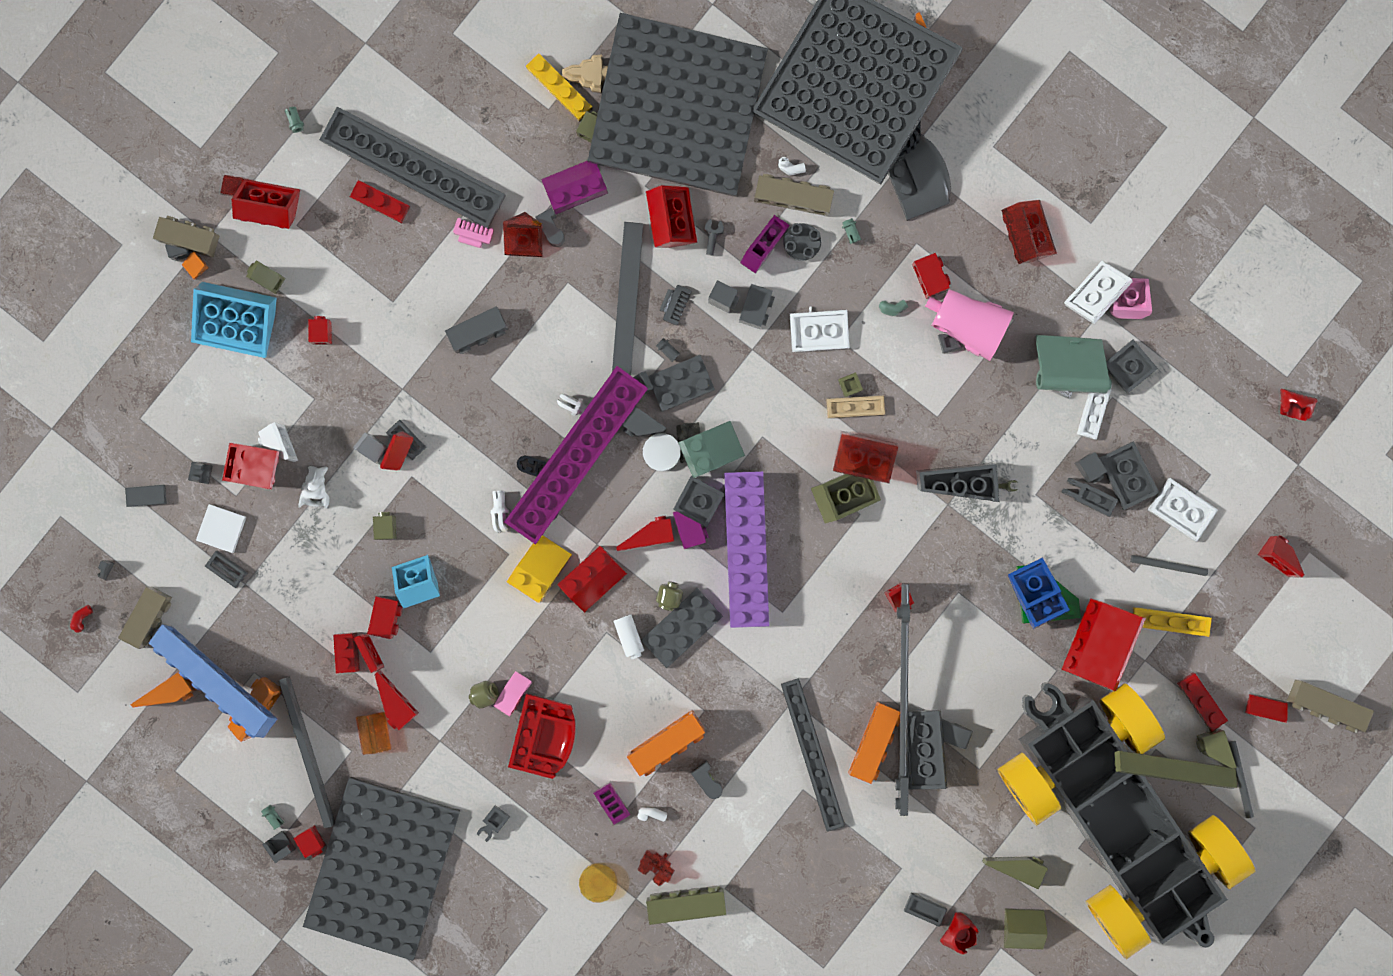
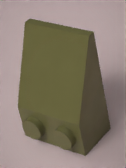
[811,465,881,524]

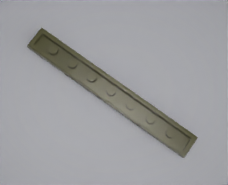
[1115,751,1237,789]

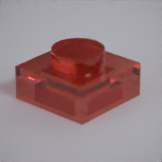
[220,175,244,197]

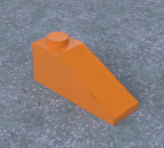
[130,672,197,708]

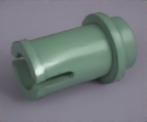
[285,107,304,133]
[842,218,861,244]
[261,804,285,830]

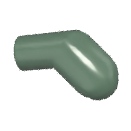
[879,300,908,316]

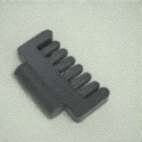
[660,285,692,326]

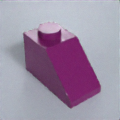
[673,511,709,549]

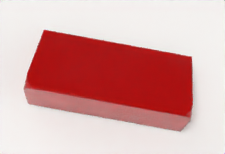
[380,431,414,471]
[1245,694,1288,723]

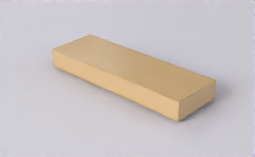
[826,396,885,419]

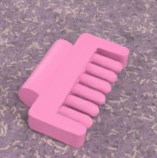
[453,218,494,248]

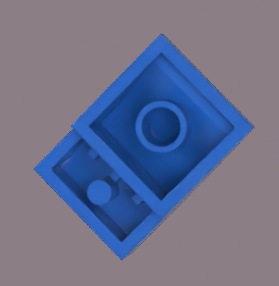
[1008,557,1070,629]

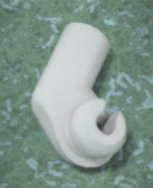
[637,807,667,822]

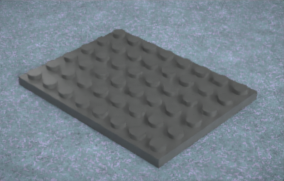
[303,777,460,961]

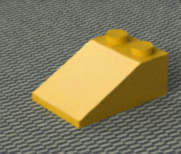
[507,535,572,603]

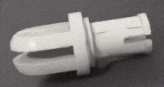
[557,393,587,416]
[490,490,510,533]

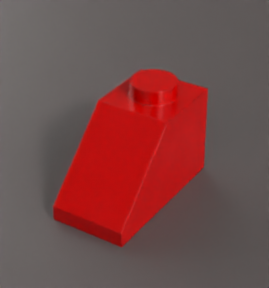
[884,583,914,613]

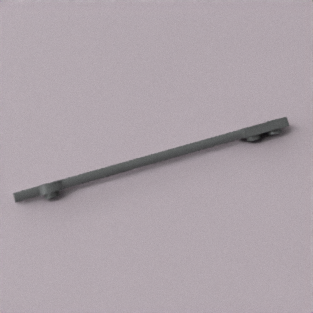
[895,583,910,816]

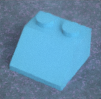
[392,555,440,609]

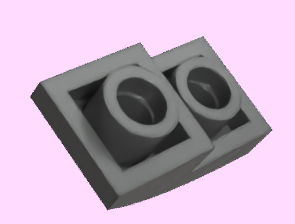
[942,719,973,749]

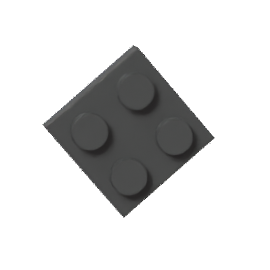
[1106,339,1158,393]
[673,476,725,527]

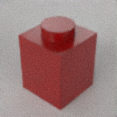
[308,316,332,345]
[293,825,326,858]

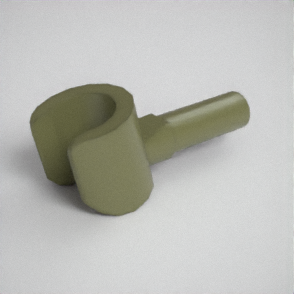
[998,480,1018,492]

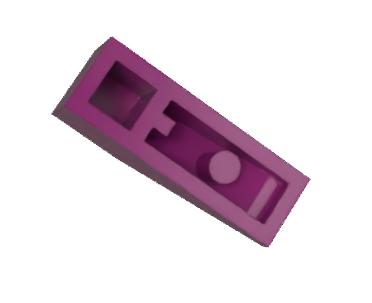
[740,215,790,274]

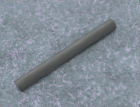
[1130,555,1208,576]
[1228,741,1254,818]

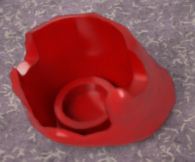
[1280,388,1318,421]
[940,912,979,955]

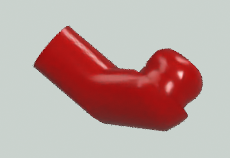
[70,605,93,633]

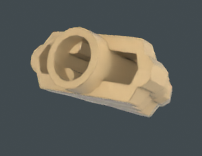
[562,55,608,93]

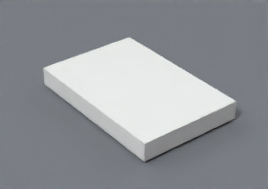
[1064,261,1132,324]
[790,310,850,352]
[1148,478,1218,542]

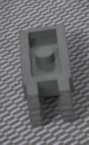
[1062,478,1118,517]

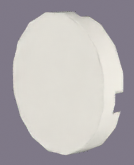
[643,433,680,471]

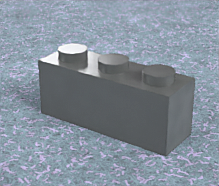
[445,306,508,354]

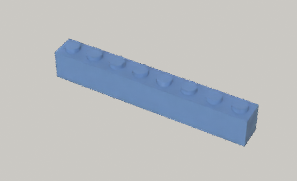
[149,624,278,738]

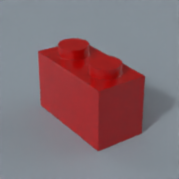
[912,252,951,299]
[367,596,403,639]
[333,632,360,673]

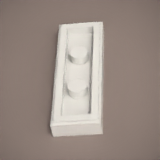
[1077,386,1112,440]

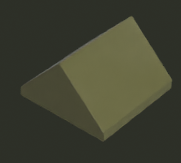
[1004,908,1048,950]

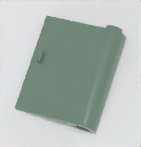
[1035,335,1112,394]

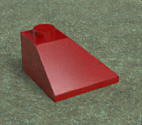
[1257,535,1305,578]

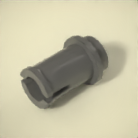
[656,338,680,362]

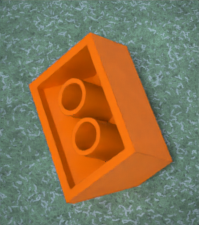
[228,677,282,742]

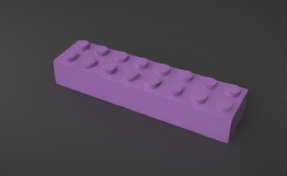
[724,471,769,628]

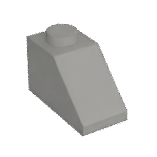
[353,433,388,464]

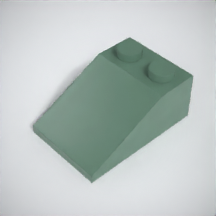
[678,421,745,478]

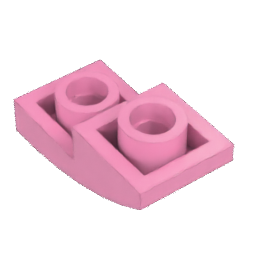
[494,671,532,717]

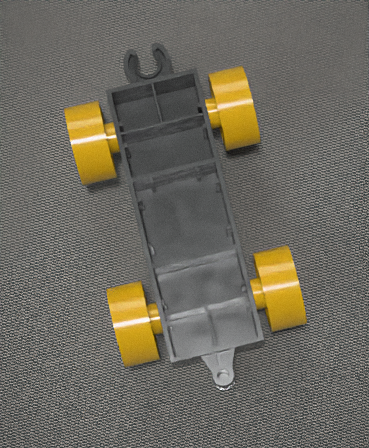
[997,682,1256,960]

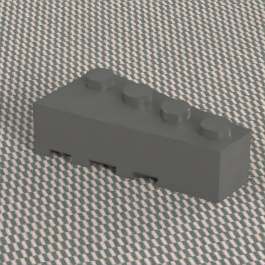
[916,462,1000,502]

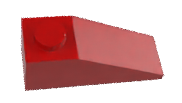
[616,516,674,551]
[374,670,419,730]

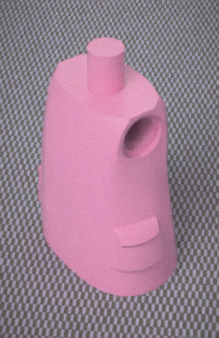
[925,290,1014,361]

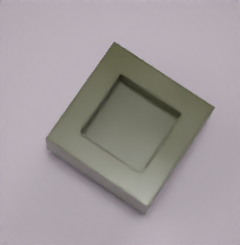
[838,372,863,397]

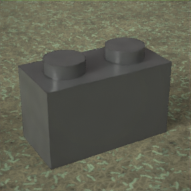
[708,280,739,313]
[739,284,775,329]

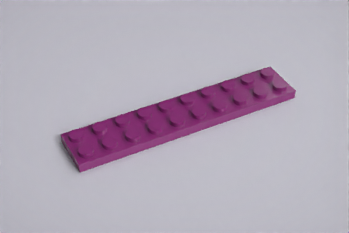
[504,366,648,545]

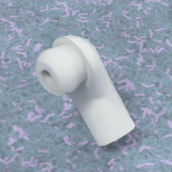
[778,157,806,176]

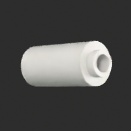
[613,615,644,659]

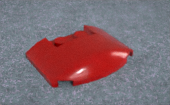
[508,693,576,779]

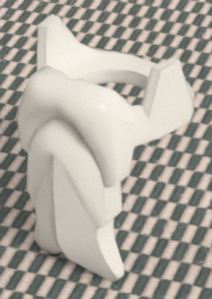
[298,466,330,508]

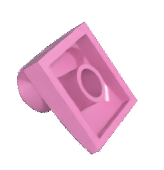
[1109,278,1152,319]

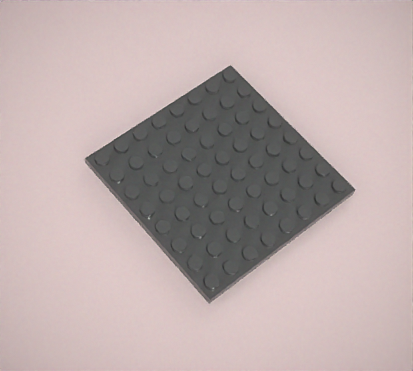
[752,0,963,185]
[587,12,768,197]

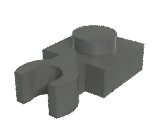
[477,805,510,842]

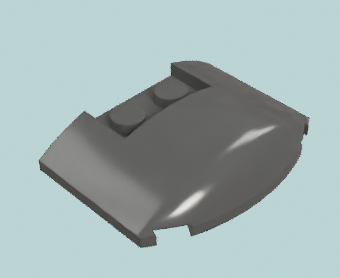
[888,134,951,221]

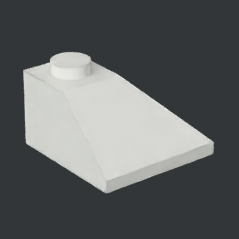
[258,422,298,462]

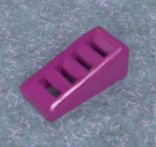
[593,781,630,825]

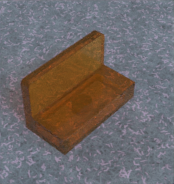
[356,712,391,755]

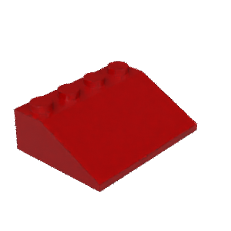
[1061,599,1146,691]

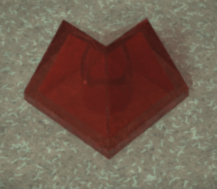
[503,212,543,257]

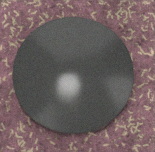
[783,223,821,261]

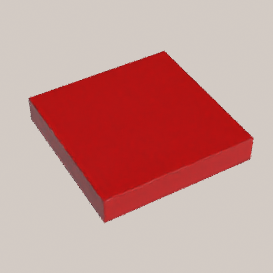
[353,633,384,673]

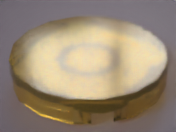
[579,863,618,903]

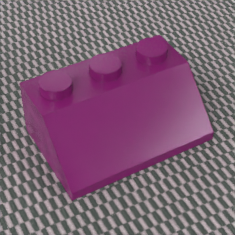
[541,161,608,215]

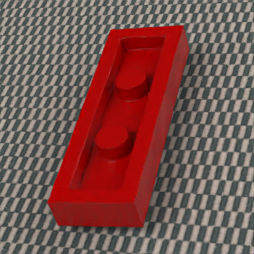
[349,180,410,224]
[1177,673,1228,732]

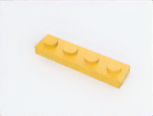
[526,53,592,121]
[1133,607,1212,637]

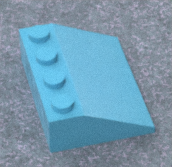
[191,282,277,358]

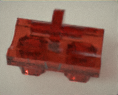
[638,850,675,886]

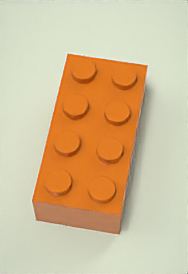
[627,710,705,776]

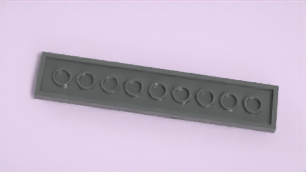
[319,107,506,229]

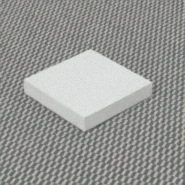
[196,504,246,553]

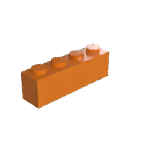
[848,702,900,784]

